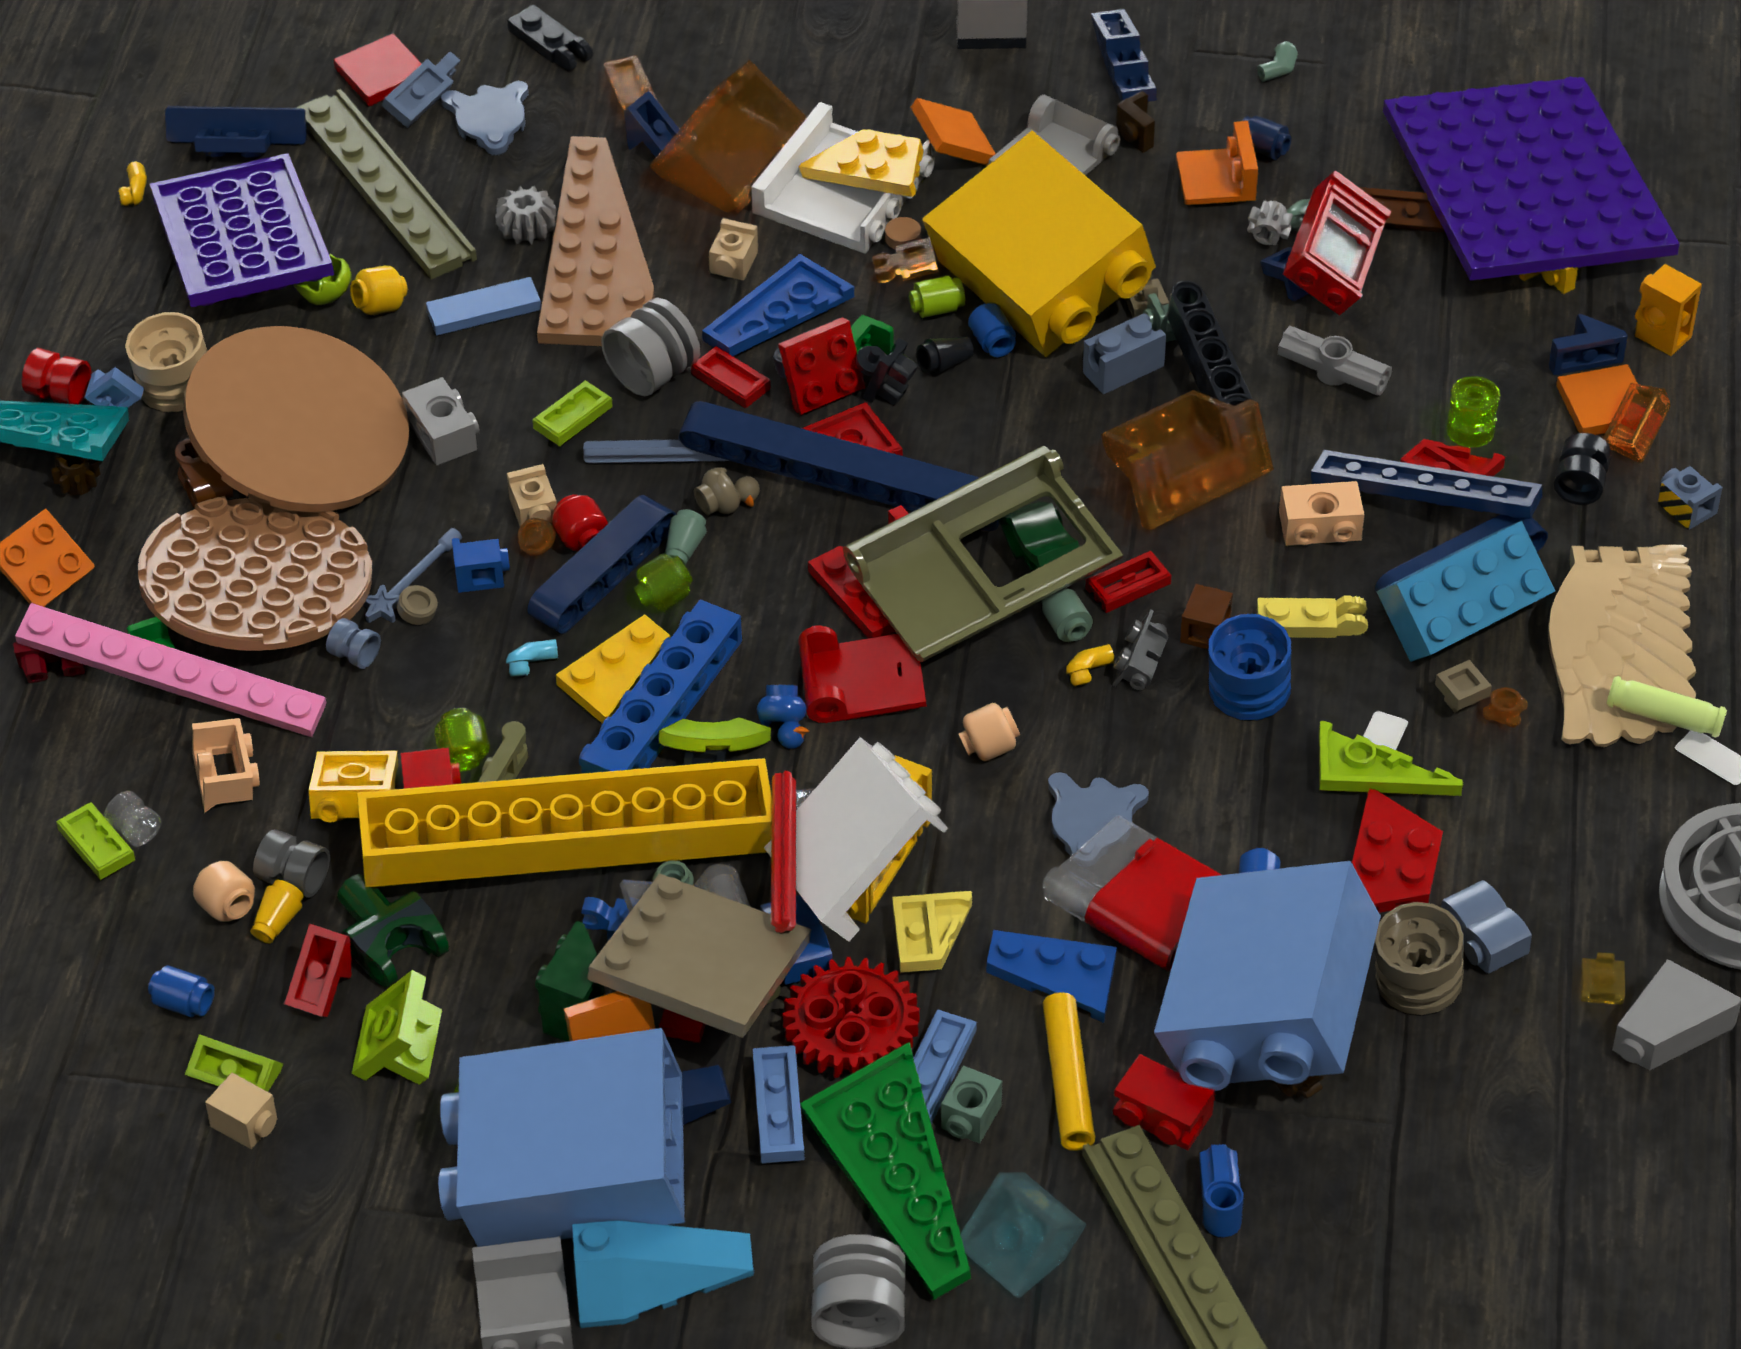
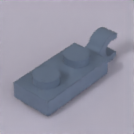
[381,52,461,128]

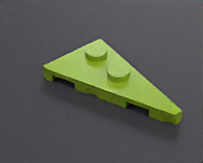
[1319,721,1463,796]

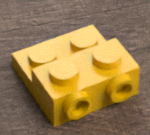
[309,751,398,822]

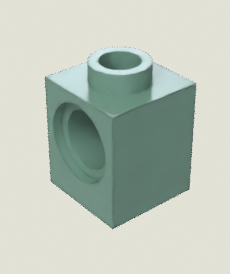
[941,1065,1002,1144]

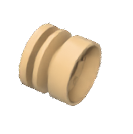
[125,312,207,412]

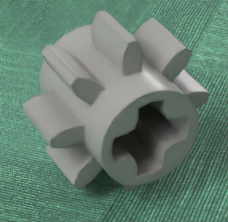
[1247,200,1293,245]

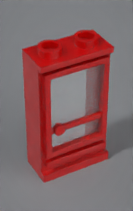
[1283,170,1391,316]

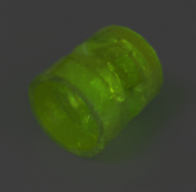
[1446,376,1500,447]

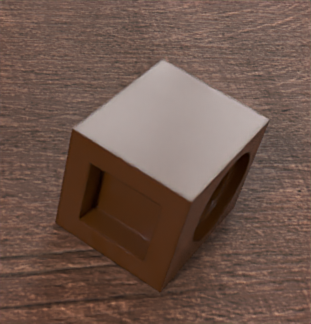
[1180,583,1233,650]

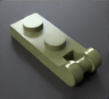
[478,721,528,782]

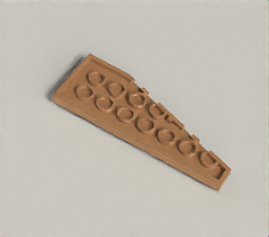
[537,136,655,346]

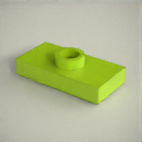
[532,380,612,447]
[56,802,135,880]

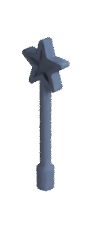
[363,528,462,623]

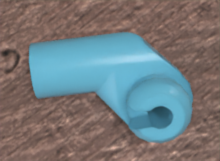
[506,639,558,677]

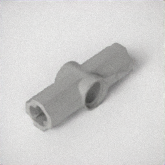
[1278,325,1392,396]

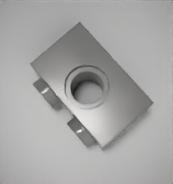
[402,377,479,465]

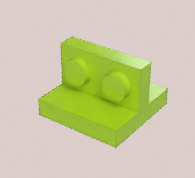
[352,970,442,1085]

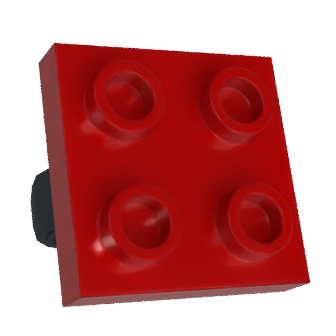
[773,317,865,415]

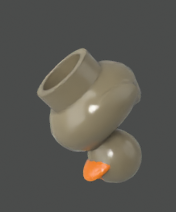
[694,467,760,515]

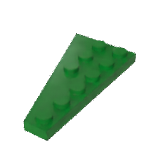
[800,1042,971,1300]

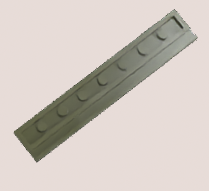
[296,89,477,279]
[1082,1125,1267,1349]

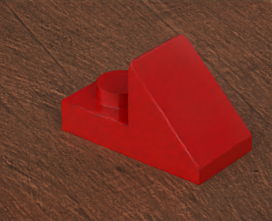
[284,924,352,1017]

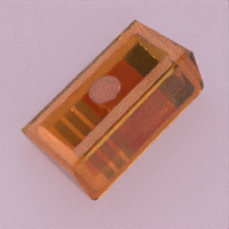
[1603,383,1671,463]

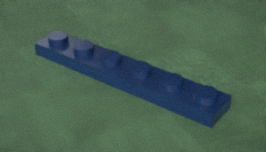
[1311,450,1542,519]

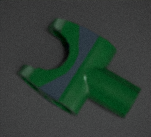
[337,874,449,987]

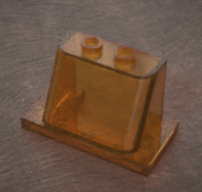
[1101,390,1274,530]

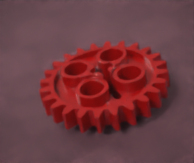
[783,957,920,1078]

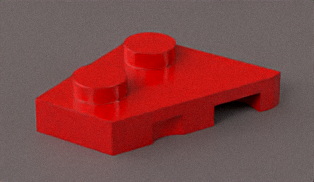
[1400,439,1505,476]

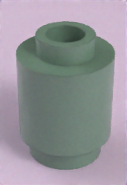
[1042,587,1093,642]

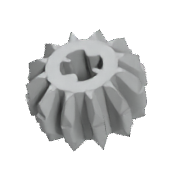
[495,186,556,244]

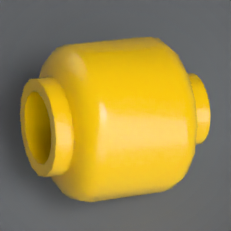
[350,265,407,315]

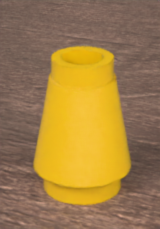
[251,880,304,943]

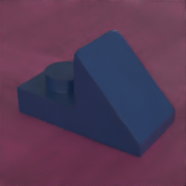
[624,90,693,169]
[1549,314,1628,375]

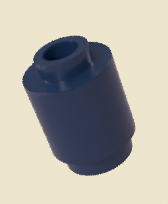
[1242,116,1291,160]

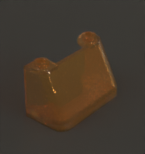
[649,60,807,213]

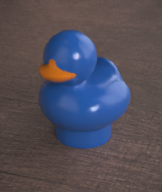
[756,685,809,749]

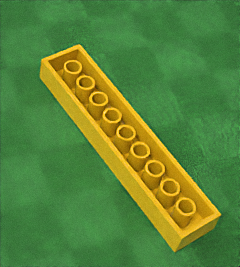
[357,758,772,887]

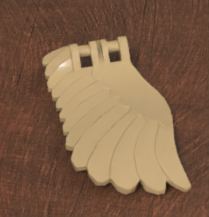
[1548,544,1696,747]

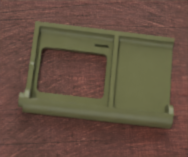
[843,445,1123,662]

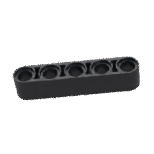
[1167,280,1255,443]

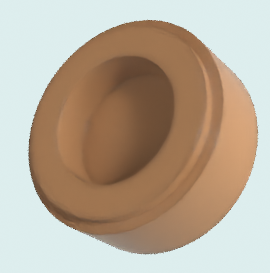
[885,217,921,251]

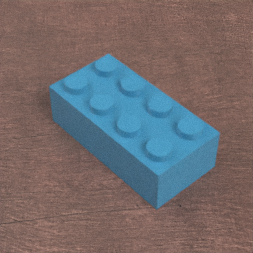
[1376,521,1555,662]

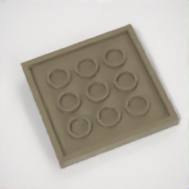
[587,873,811,1038]

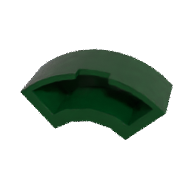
[998,501,1089,580]

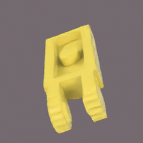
[1257,596,1368,638]

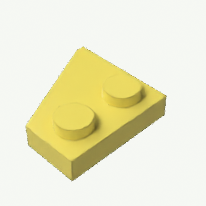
[892,891,972,973]

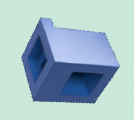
[452,538,510,593]

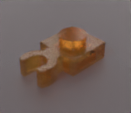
[872,238,939,283]

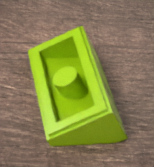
[185,1034,283,1092]

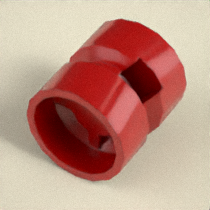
[22,348,92,404]

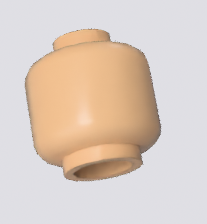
[958,703,1020,762]
[193,861,255,922]

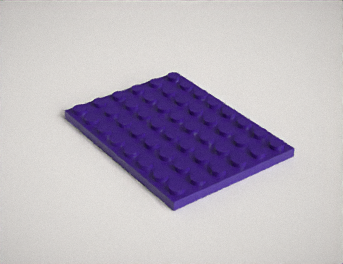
[1383,77,1680,280]

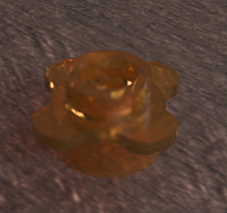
[1483,687,1528,727]

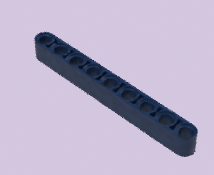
[678,401,1000,531]

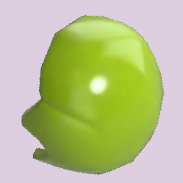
[293,254,351,305]

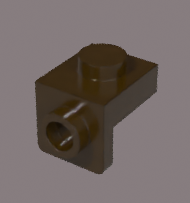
[1116,91,1155,153]

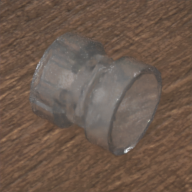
[104,791,162,847]

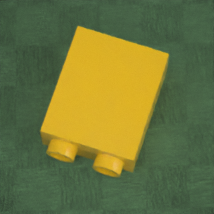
[922,130,1156,357]

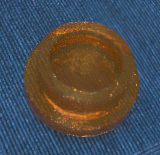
[518,518,556,556]

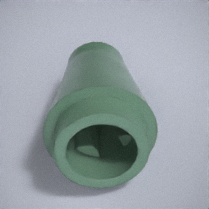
[664,509,707,568]

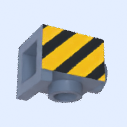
[1658,466,1723,530]

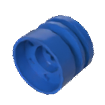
[1209,614,1291,720]

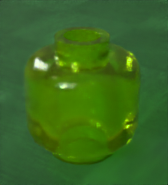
[633,554,693,611]
[434,708,490,771]

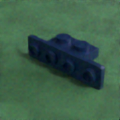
[165,106,307,157]

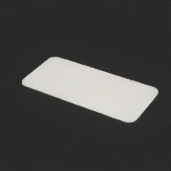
[1363,711,1408,750]
[1675,730,1741,785]

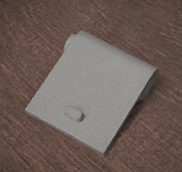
[988,95,1120,175]

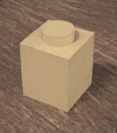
[205,1073,277,1149]

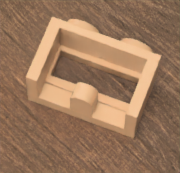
[192,718,260,812]

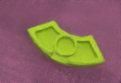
[659,717,771,752]

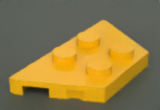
[799,129,924,197]

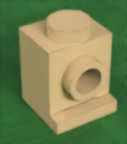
[709,218,758,280]
[507,464,557,530]

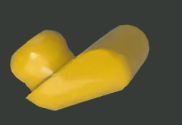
[118,162,147,206]
[1066,644,1114,686]

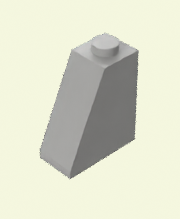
[1612,959,1741,1071]

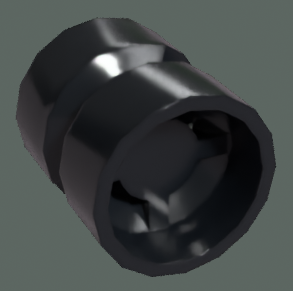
[1554,433,1611,505]

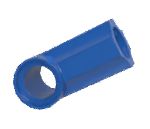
[1199,1145,1244,1237]

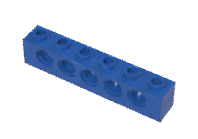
[579,599,742,774]

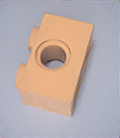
[1279,481,1364,546]

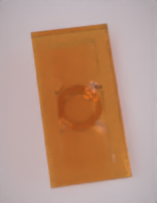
[604,55,657,115]

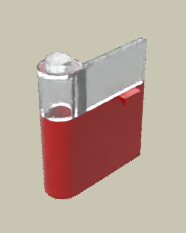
[1043,814,1222,971]

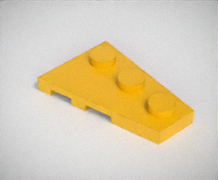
[556,614,670,723]

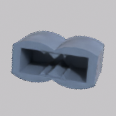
[1441,880,1532,974]

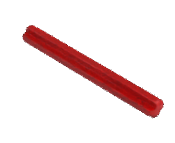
[771,771,796,933]

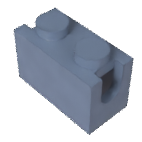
[1083,313,1166,394]

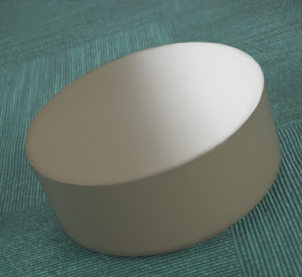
[397,585,438,625]

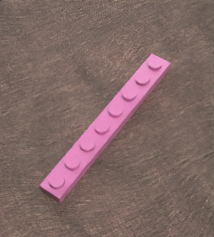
[15,603,326,738]

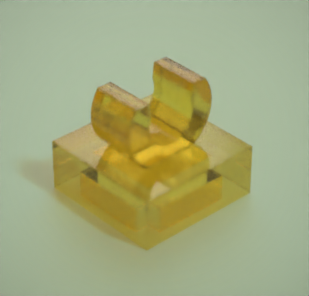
[1580,952,1625,1005]

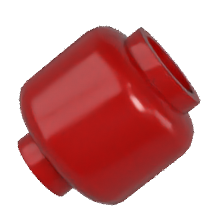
[551,494,608,551]

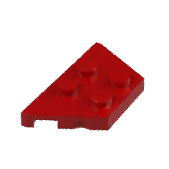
[1352,788,1443,913]

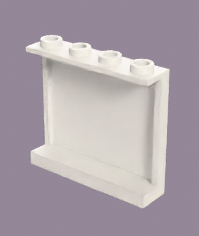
[751,102,935,254]
[764,737,948,942]

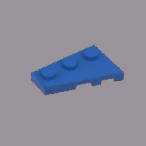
[986,930,1117,1023]

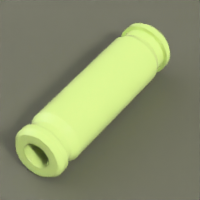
[1606,676,1727,738]

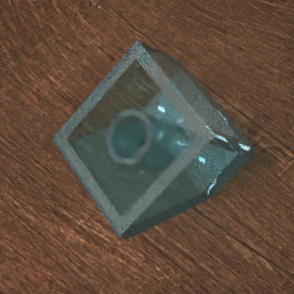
[961,1172,1087,1297]

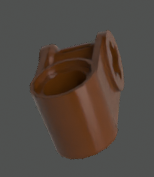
[175,439,233,509]

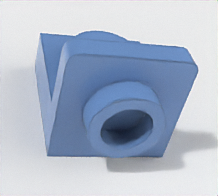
[85,367,144,407]

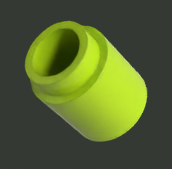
[909,276,965,318]

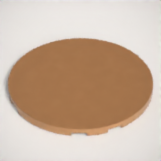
[183,326,409,512]
[138,493,372,651]

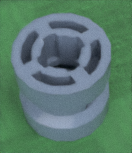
[326,618,381,669]

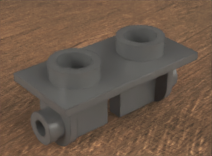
[1112,609,1168,690]

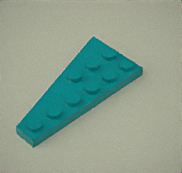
[0,401,129,461]

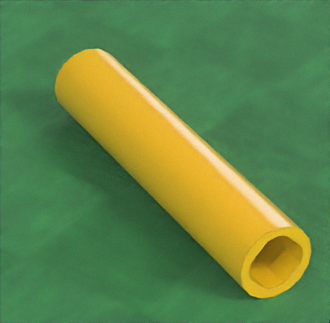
[1043,992,1095,1151]

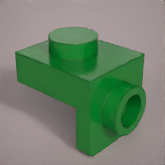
[851,314,894,355]

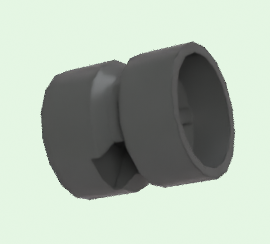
[253,829,330,898]

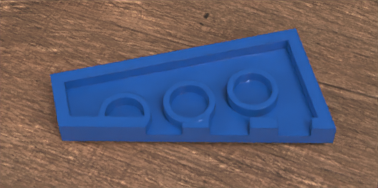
[702,254,854,356]

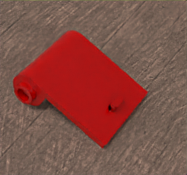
[798,625,927,723]

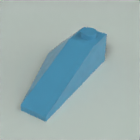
[572,1220,754,1328]

